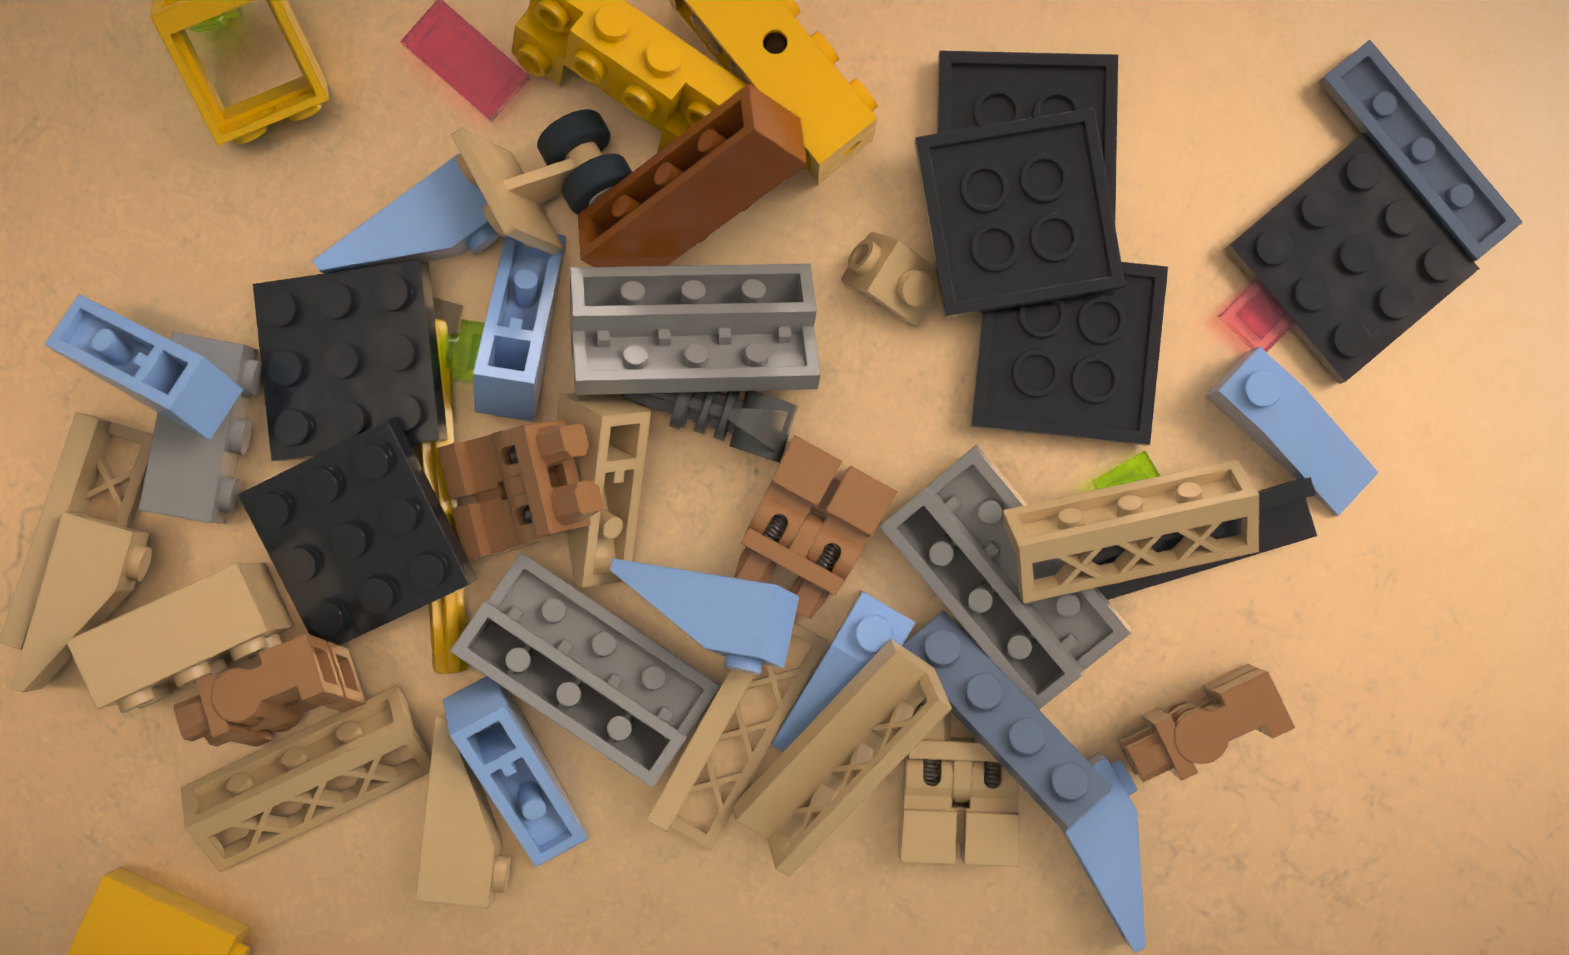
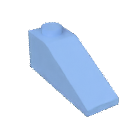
[312,154,500,273]
[473,234,566,422]
[45,294,243,441]
[1205,346,1379,516]
[610,558,799,675]
[771,591,916,752]
[443,676,588,867]
[1060,752,1146,953]

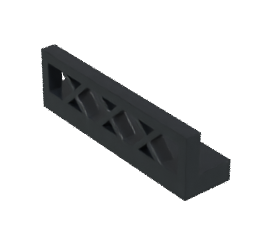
[1091,477,1318,600]

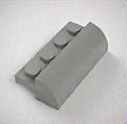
[570,264,820,395]
[879,444,1132,709]
[450,552,721,788]

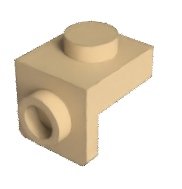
[841,232,939,327]

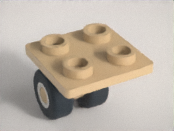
[451,109,632,255]

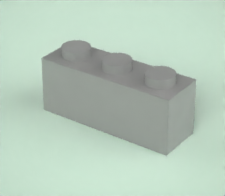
[139,332,262,524]

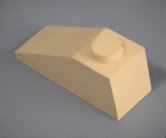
[557,393,651,588]
[11,512,152,692]
[415,714,510,908]

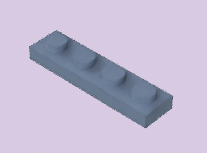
[1319,39,1523,261]
[902,610,1113,833]

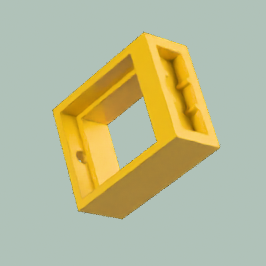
[150,0,329,146]

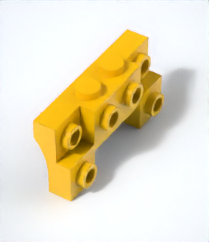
[511,0,747,153]

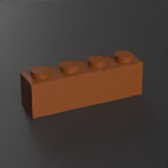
[578,83,807,267]

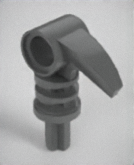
[620,391,798,463]

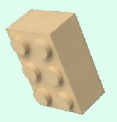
[66,562,294,713]

